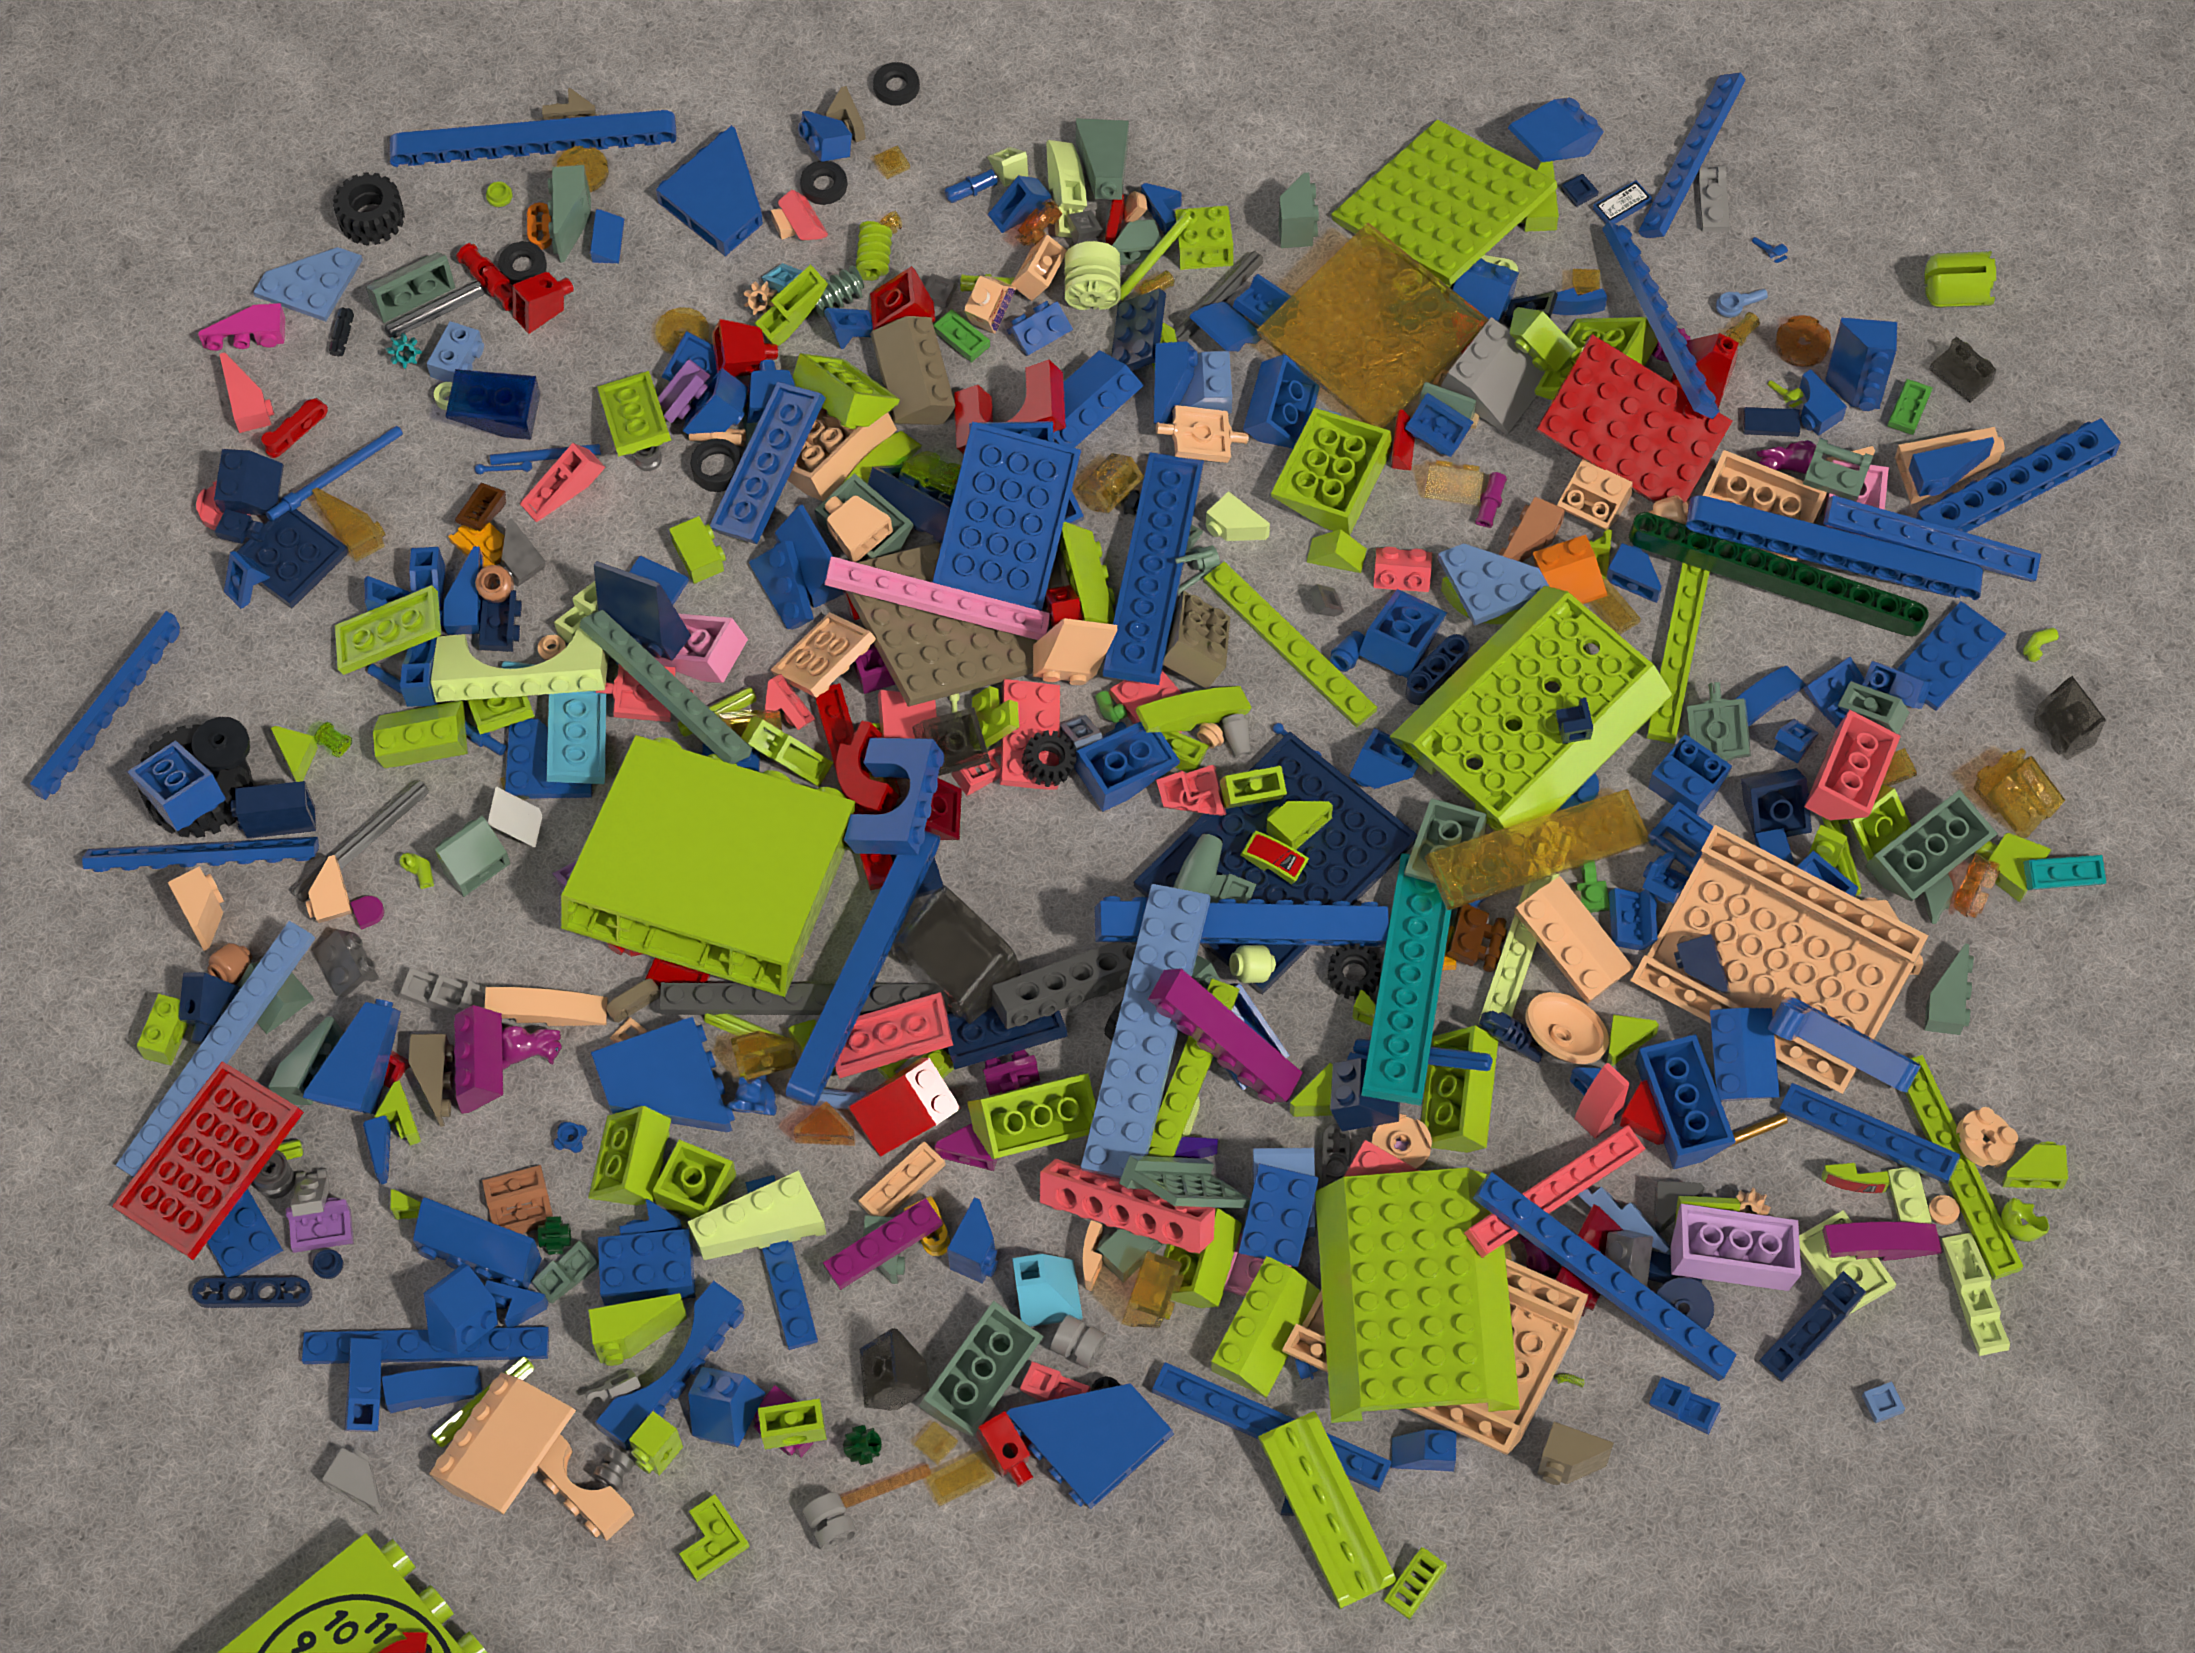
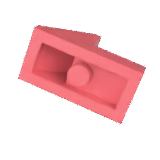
[764,674,815,730]

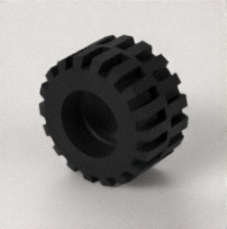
[333,172,405,245]

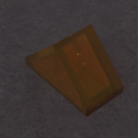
[794,1101,856,1146]

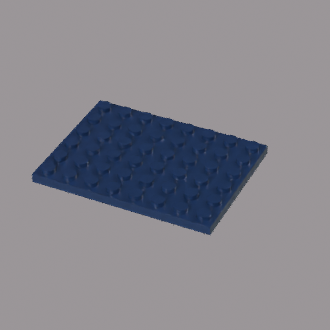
[1134,732,1418,995]

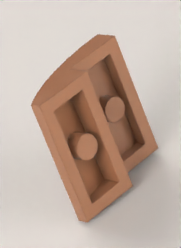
[482,1165,553,1234]

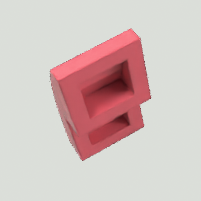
[1020,1361,1091,1402]

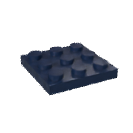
[237,509,349,609]

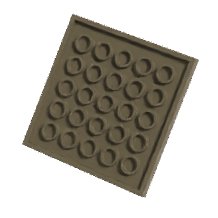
[845,542,1038,707]

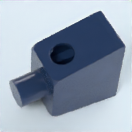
[179,972,241,1045]

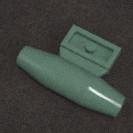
[1173,834,1257,904]

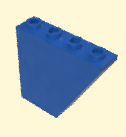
[656,125,763,256]
[591,1016,735,1132]
[1006,1383,1174,1509]

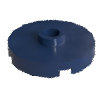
[1656,1277,1714,1330]

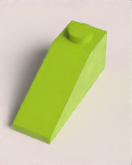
[1520,161,1559,232]

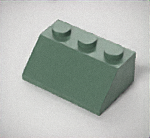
[366,252,456,323]
[815,473,913,562]

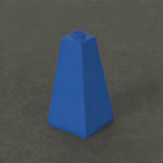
[303,999,401,1115]

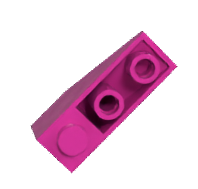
[198,303,285,351]

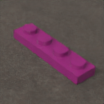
[823,1198,943,1290]

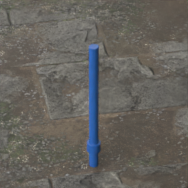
[266,426,403,521]
[367,664,507,756]

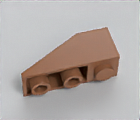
[1499,497,1565,562]

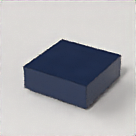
[1561,174,1599,207]

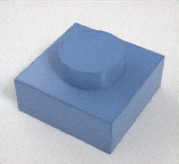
[1862,1382,1905,1424]

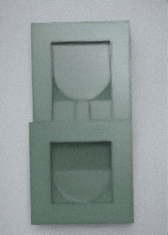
[532,1240,599,1304]

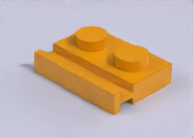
[448,513,505,568]

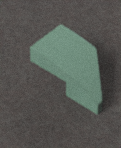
[1923,873,1954,924]

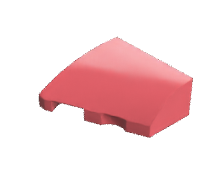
[1156,765,1226,816]

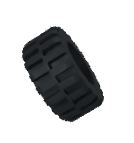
[137,724,253,838]

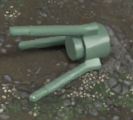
[1175,545,1220,594]

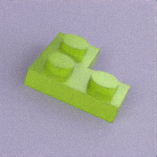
[972,686,1019,749]
[679,1494,750,1582]

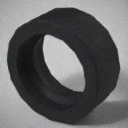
[690,439,742,492]

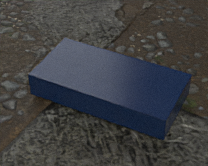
[1744,407,1800,437]

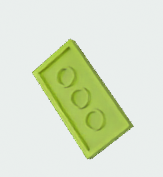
[597,371,672,457]
[335,585,441,675]

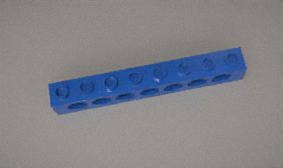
[1916,418,2121,533]

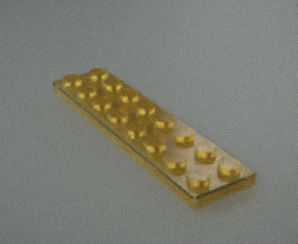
[1424,789,1651,911]

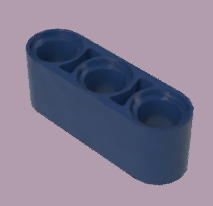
[1405,634,1469,705]

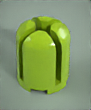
[1924,251,1996,308]

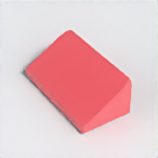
[778,189,828,240]

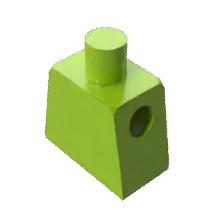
[1974,833,2051,902]

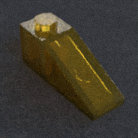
[312,488,386,562]

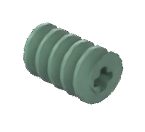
[813,265,864,317]

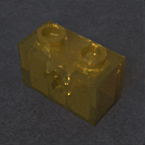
[1076,453,1144,514]

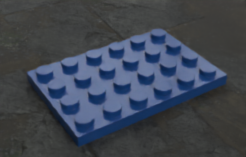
[932,421,1081,611]

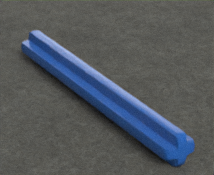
[1353,1038,1493,1071]

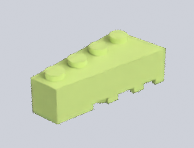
[688,1170,827,1260]

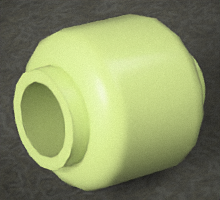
[1229,945,1276,983]

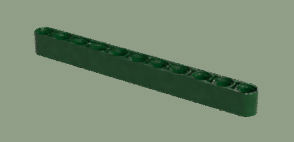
[1628,512,1929,637]

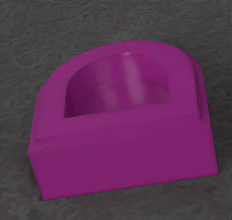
[350,896,385,930]

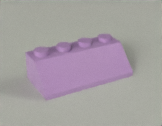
[1670,1204,1801,1291]

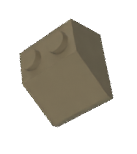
[1537,1422,1614,1485]

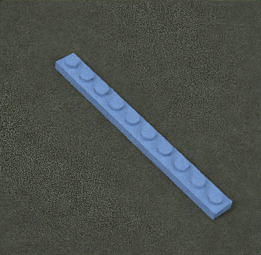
[116,921,315,1177]

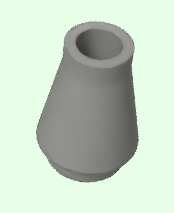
[1221,714,1251,758]

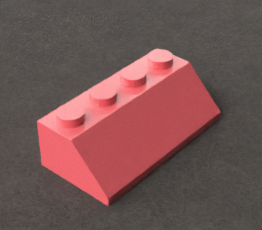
[1804,709,1901,820]

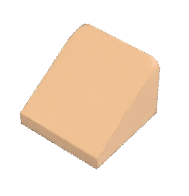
[771,209,796,240]

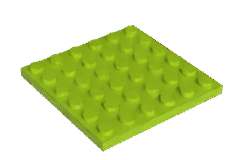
[1331,119,1558,286]

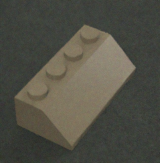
[870,316,955,425]

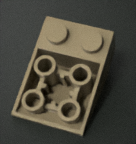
[1163,590,1230,689]

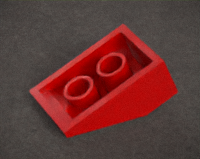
[848,1057,961,1157]

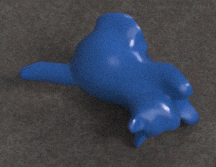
[728,1062,777,1116]

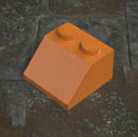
[1533,534,1607,604]

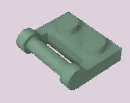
[1803,438,1873,502]

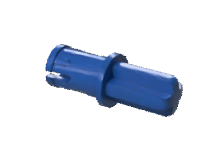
[945,169,998,203]

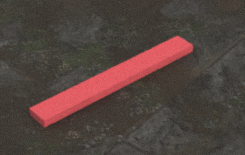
[1464,1125,1646,1258]

